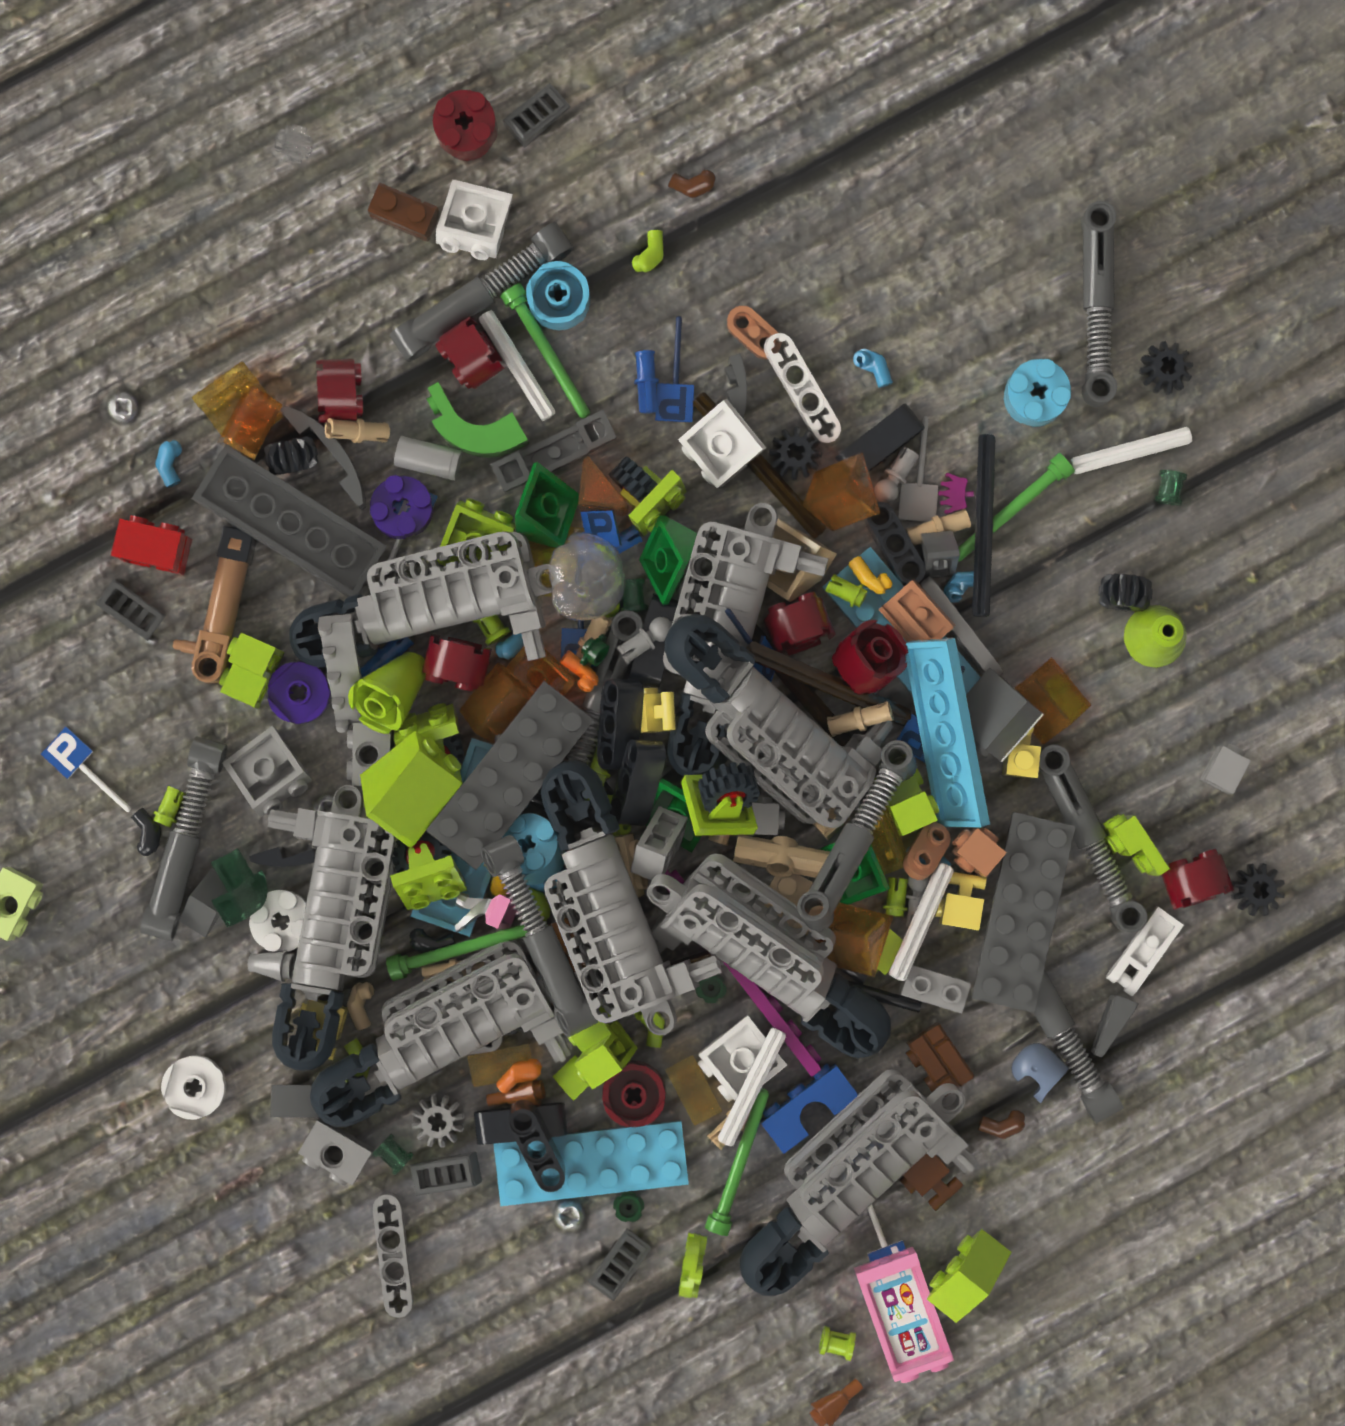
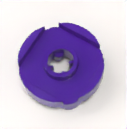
[370,475,433,539]
[268,662,331,725]

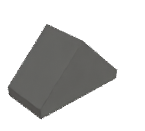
[921,531,960,579]
[179,868,239,938]

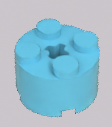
[526,261,590,330]
[1004,359,1071,427]
[502,813,566,885]

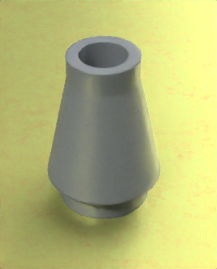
[248,951,296,982]

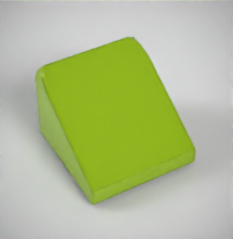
[552,1055,590,1101]

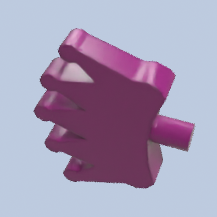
[938,473,974,515]

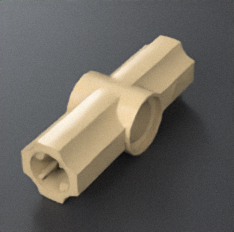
[733,835,830,878]

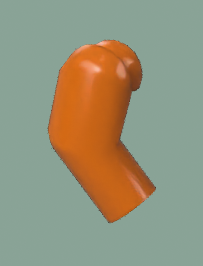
[560,650,599,692]
[496,1059,542,1093]

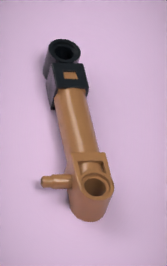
[172,524,257,684]

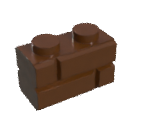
[368,183,440,242]
[905,1022,975,1097]

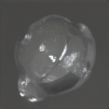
[549,532,626,621]

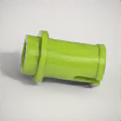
[825,574,868,608]
[153,786,186,828]
[883,877,908,917]

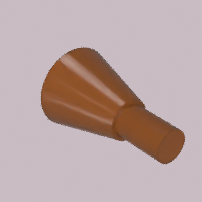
[486,1079,546,1107]
[809,1378,863,1426]

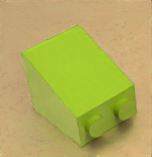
[360,730,463,848]

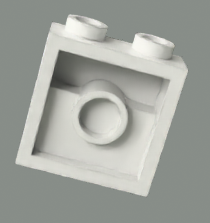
[436,179,513,260]
[678,399,766,488]
[698,1015,787,1102]

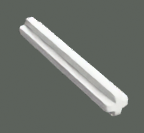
[479,310,555,421]
[1070,427,1192,474]
[889,863,954,981]
[718,1028,786,1147]

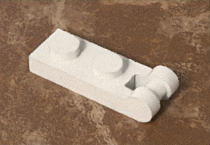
[1106,906,1184,996]

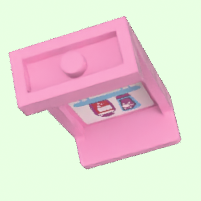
[854,1247,954,1383]

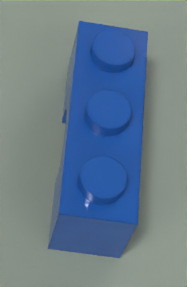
[760,1064,858,1154]

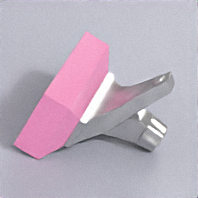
[454,893,517,932]

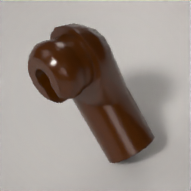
[668,170,716,198]
[978,1110,1025,1139]

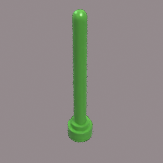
[500,283,590,419]
[958,453,1075,562]
[386,925,527,981]
[705,1088,769,1236]

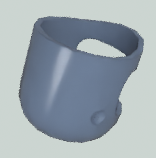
[1011,1043,1069,1104]

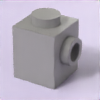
[1200,744,1251,795]
[752,797,785,835]

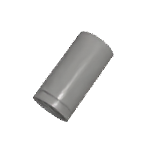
[394,436,462,481]

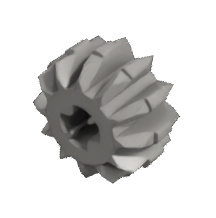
[411,1093,465,1148]

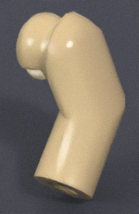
[347,982,374,1030]

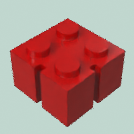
[111,515,193,576]

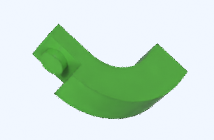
[426,382,529,458]

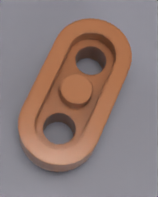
[727,306,781,359]
[903,822,951,880]

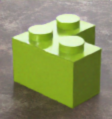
[219,633,285,709]
[873,768,940,836]
[568,1006,638,1090]
[927,1229,1012,1323]

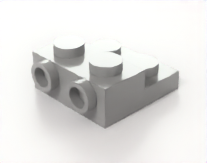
[222,725,312,817]

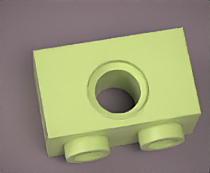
[0,867,43,941]

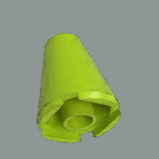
[1123,605,1187,668]
[348,652,426,734]

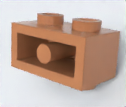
[951,827,1007,877]

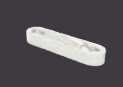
[764,333,841,443]

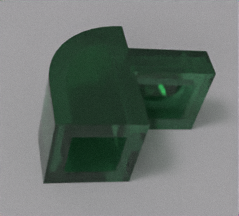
[211,848,268,928]

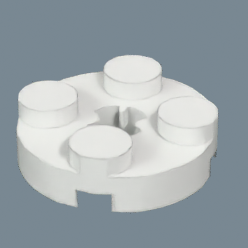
[249,890,306,952]
[161,1055,226,1120]

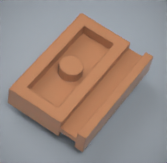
[879,579,956,642]

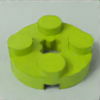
[678,1232,707,1298]

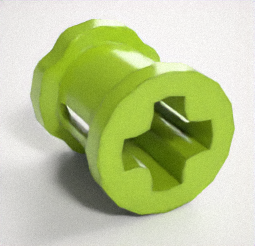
[472,615,511,646]
[819,1326,856,1361]

